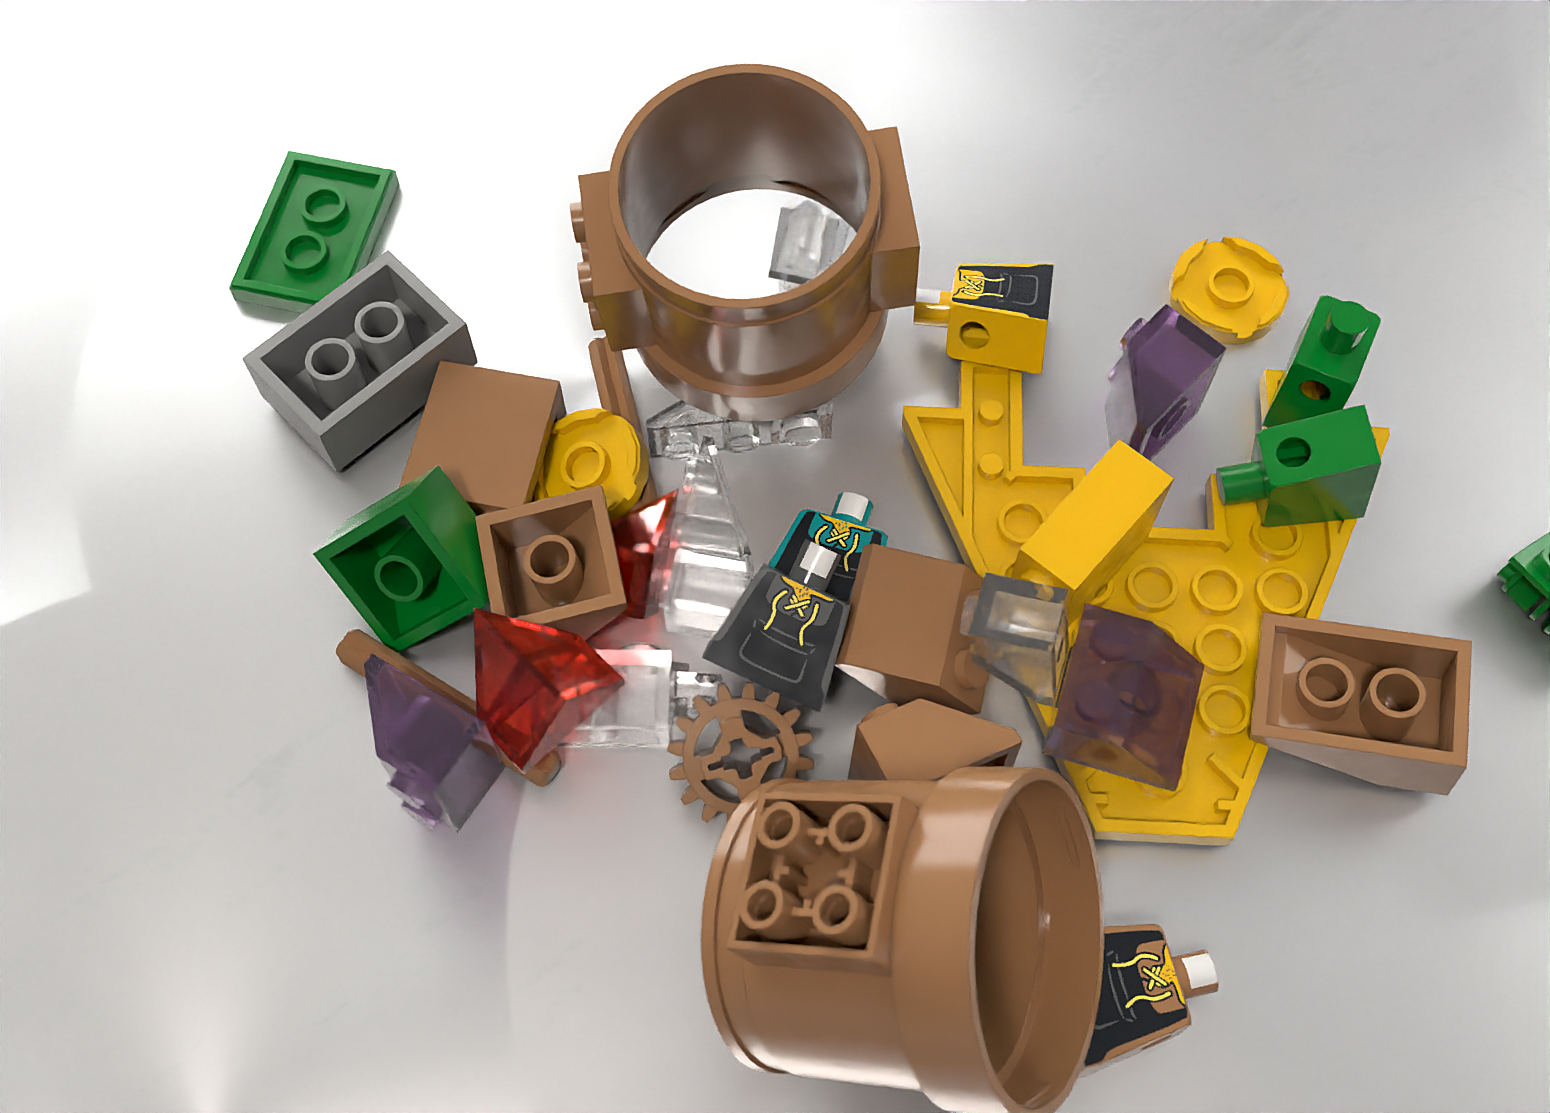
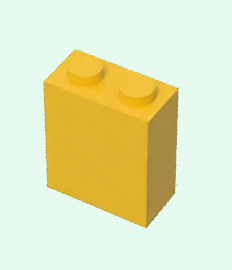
[1003,439,1174,644]

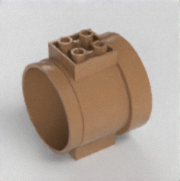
[570,64,920,422]
[701,766,1104,1113]

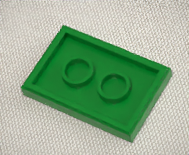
[229,150,400,313]

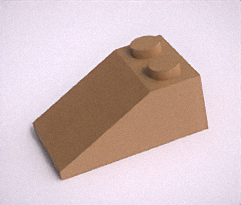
[1249,612,1472,796]

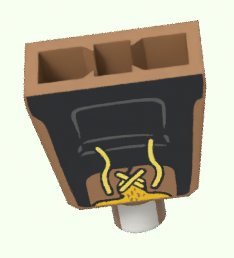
[1078,924,1219,1078]

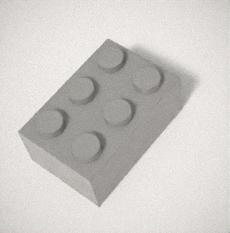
[242,250,478,472]

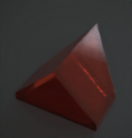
[611,488,679,619]
[473,608,625,775]

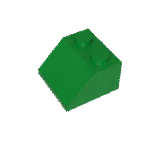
[313,465,489,653]

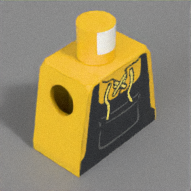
[913,263,1054,374]

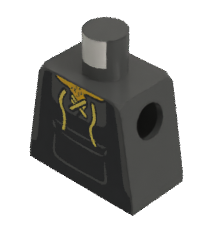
[702,539,850,713]

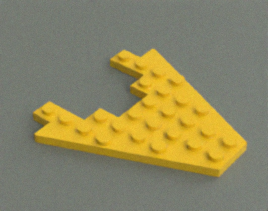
[902,360,1390,846]

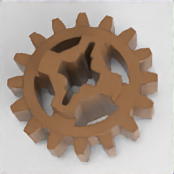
[667,681,815,823]

